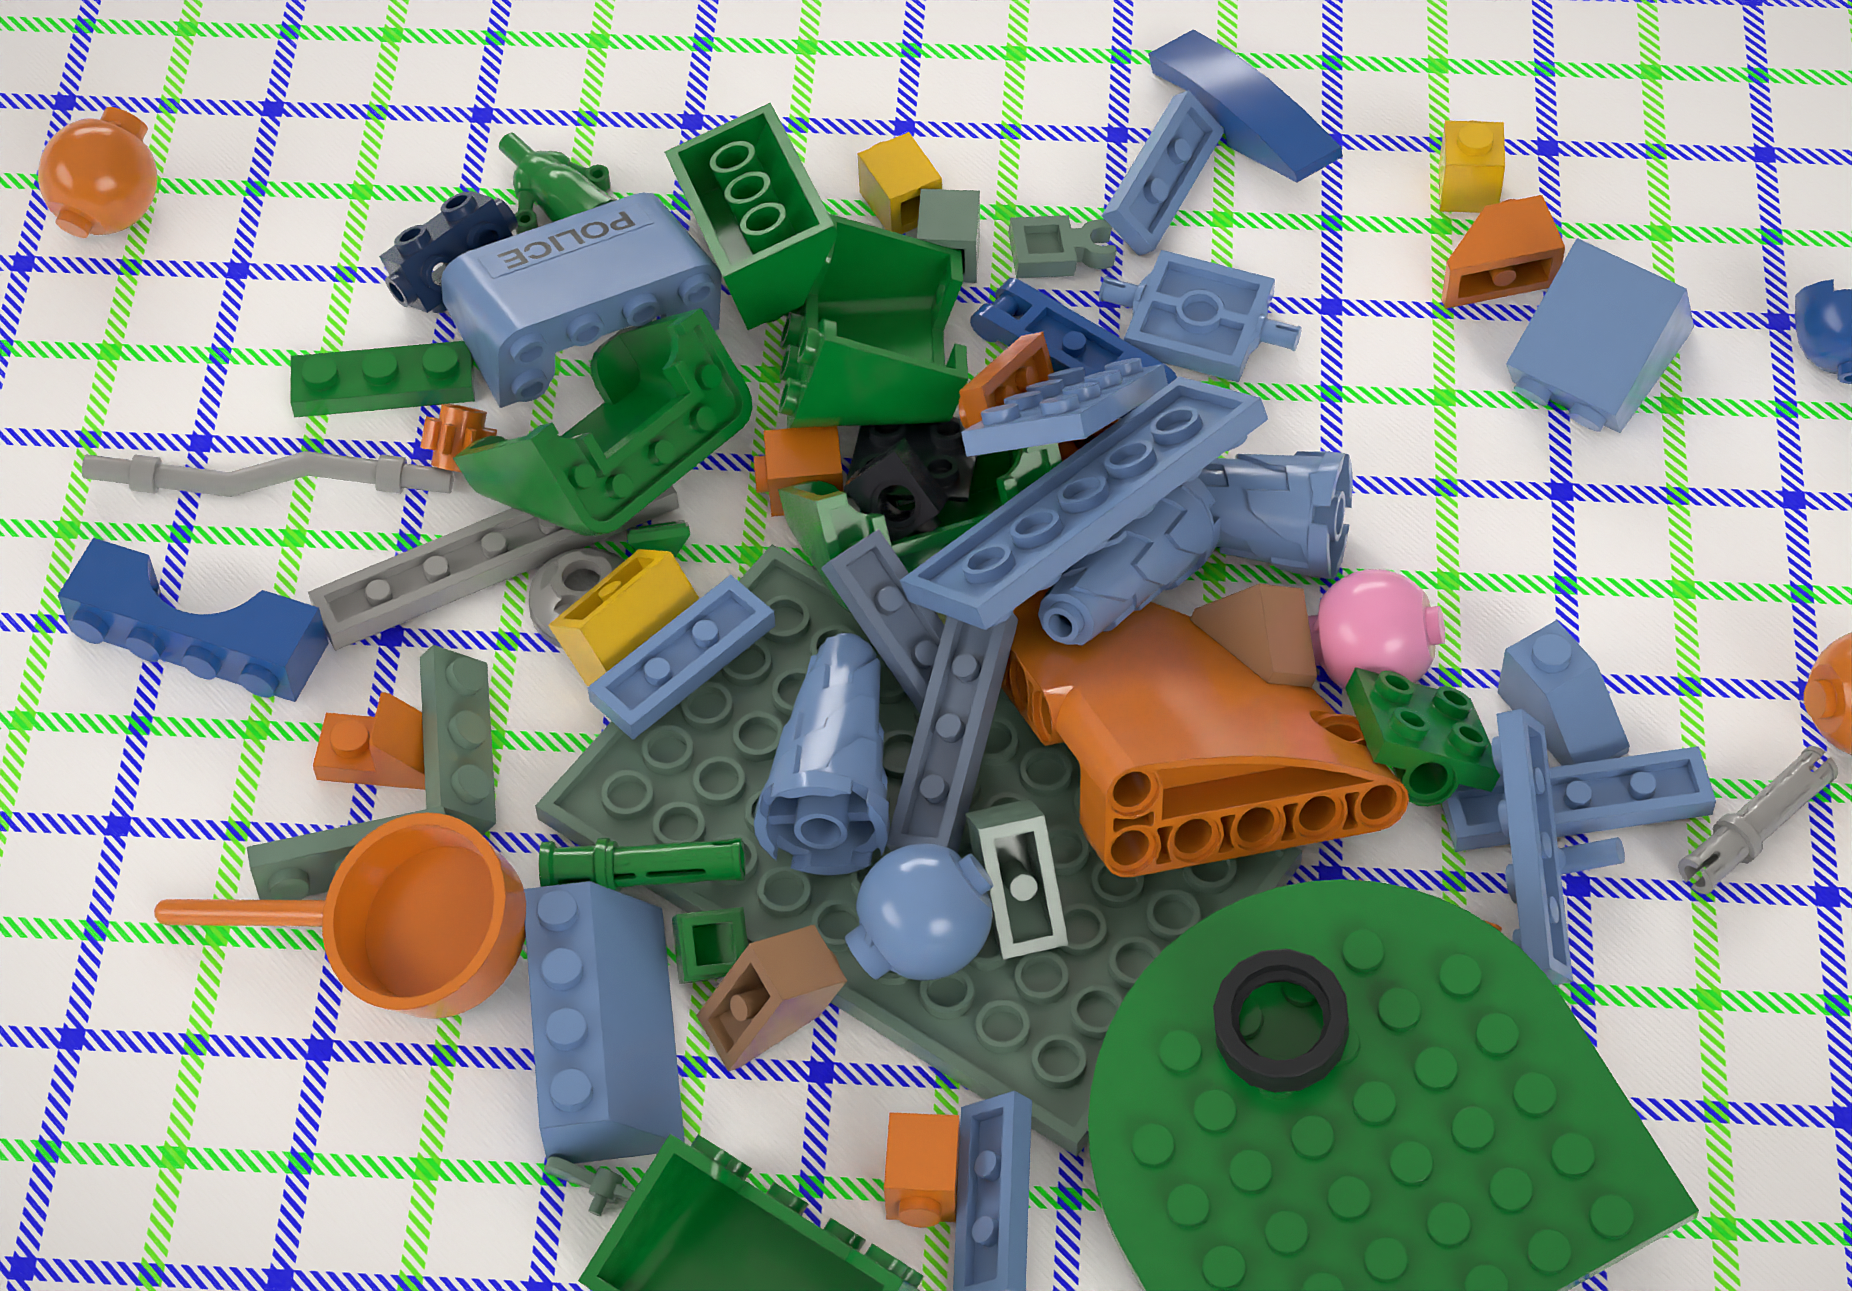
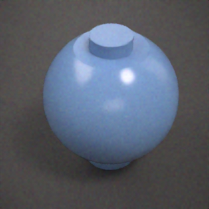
[845,843,994,981]

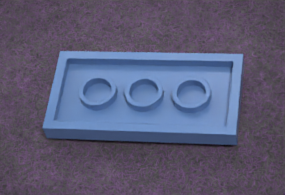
[961,358,1168,457]

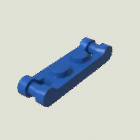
[970,278,1178,419]

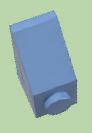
[1497,620,1630,766]

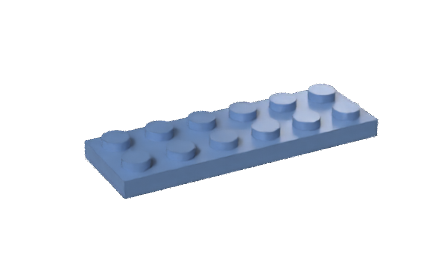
[900,376,1268,630]

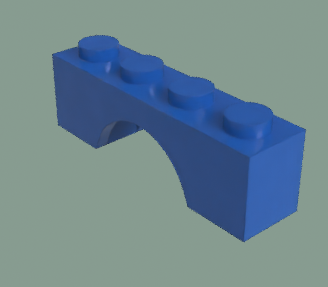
[57,537,329,702]

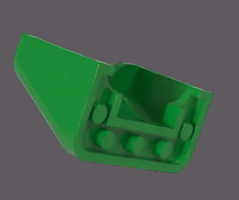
[453,308,753,536]
[778,443,1062,613]

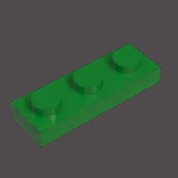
[290,341,475,418]

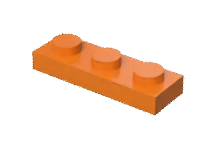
[959,332,1054,429]

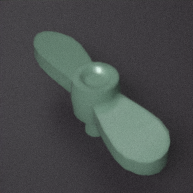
[544,1157,634,1216]

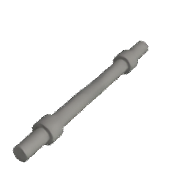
[82,451,454,497]

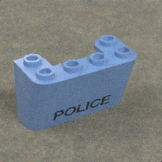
[441,192,722,408]

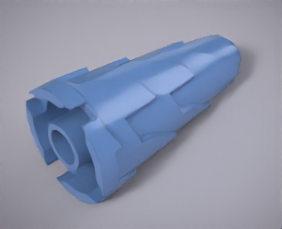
[1198,451,1353,579]
[1038,477,1221,646]
[754,633,890,875]

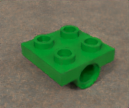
[1345,667,1501,807]

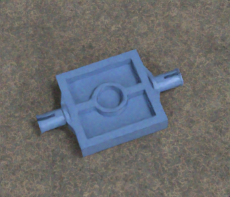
[1099,250,1302,382]

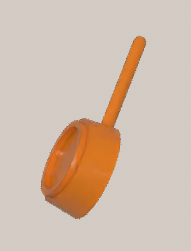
[154,812,526,1019]

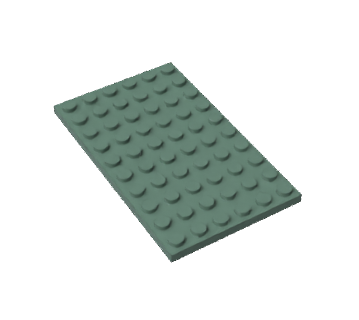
[535,544,1303,1157]

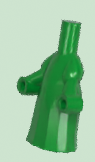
[498,132,617,235]

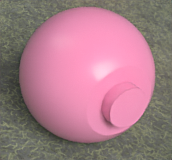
[1308,569,1445,689]

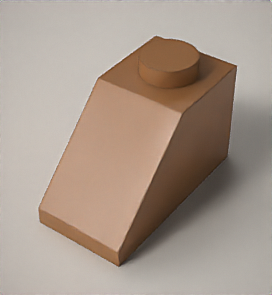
[696,925,847,1072]

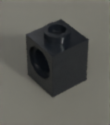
[844,438,949,542]

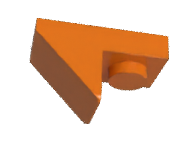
[313,692,425,790]

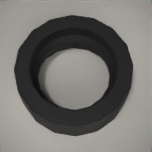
[1213,949,1349,1093]

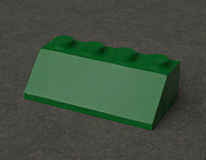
[664,102,838,331]

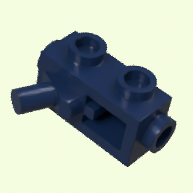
[379,191,518,313]

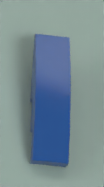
[1148,29,1343,183]

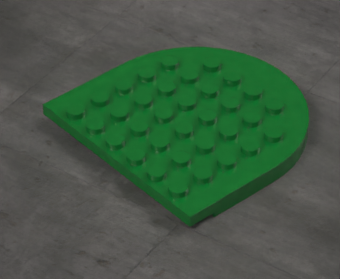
[1088,879,1699,1291]

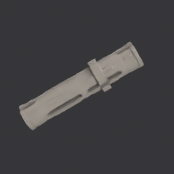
[1678,746,1839,894]

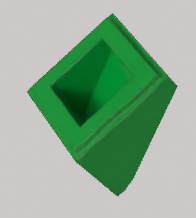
[672,907,748,984]

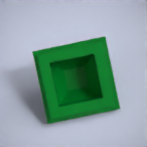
[627,520,690,557]

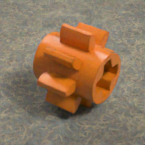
[420,404,497,473]

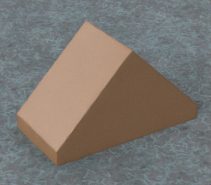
[1190,583,1317,687]

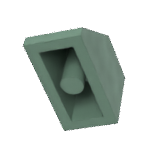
[965,799,1069,959]

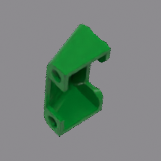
[779,213,968,428]
[578,1134,924,1291]

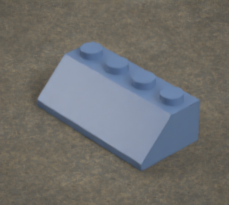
[524,881,685,1164]

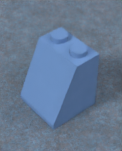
[1506,238,1694,433]

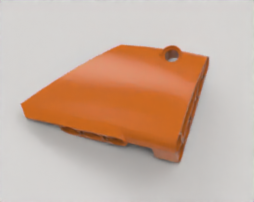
[1001,587,1409,877]

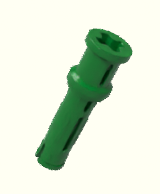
[538,838,746,892]

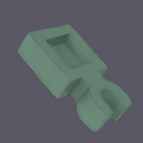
[1008,215,1117,279]

